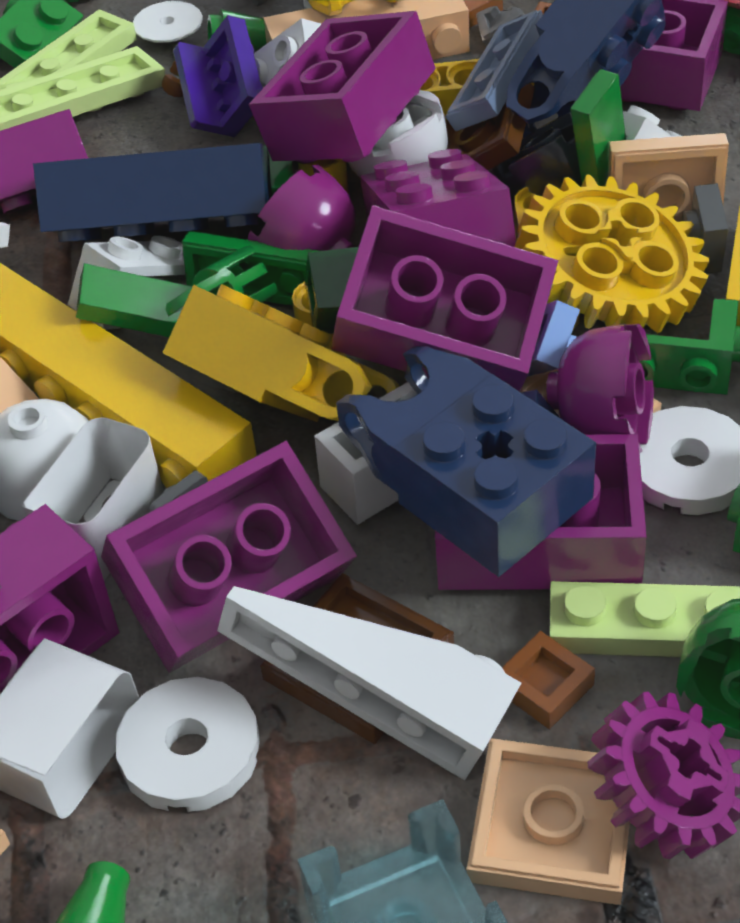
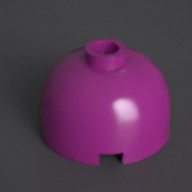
[247,164,356,251]
[546,324,654,453]

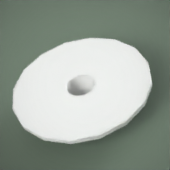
[133,1,203,43]

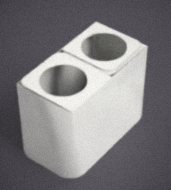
[22,418,164,581]
[0,638,139,819]

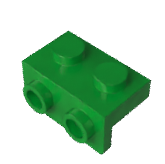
[0,0,84,68]

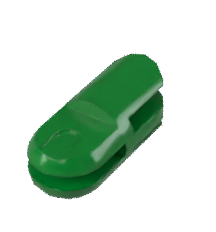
[166,245,278,317]

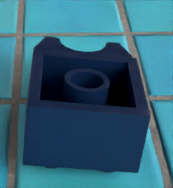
[506,0,666,139]
[336,346,596,577]

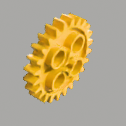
[514,175,709,333]

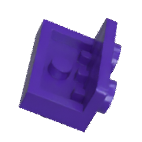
[173,15,263,137]

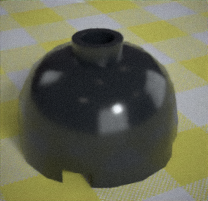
[493,112,582,200]

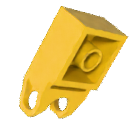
[163,284,400,422]

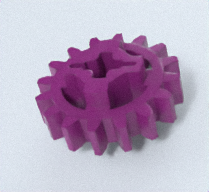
[588,691,740,859]

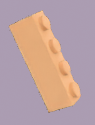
[263,0,470,60]

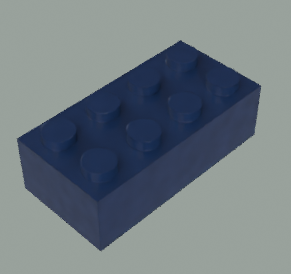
[33,143,272,242]

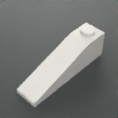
[217,586,521,781]

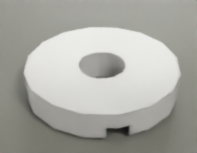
[639,406,740,515]
[116,677,260,812]

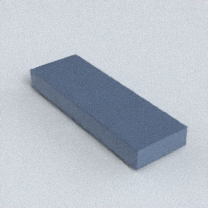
[445,10,543,131]

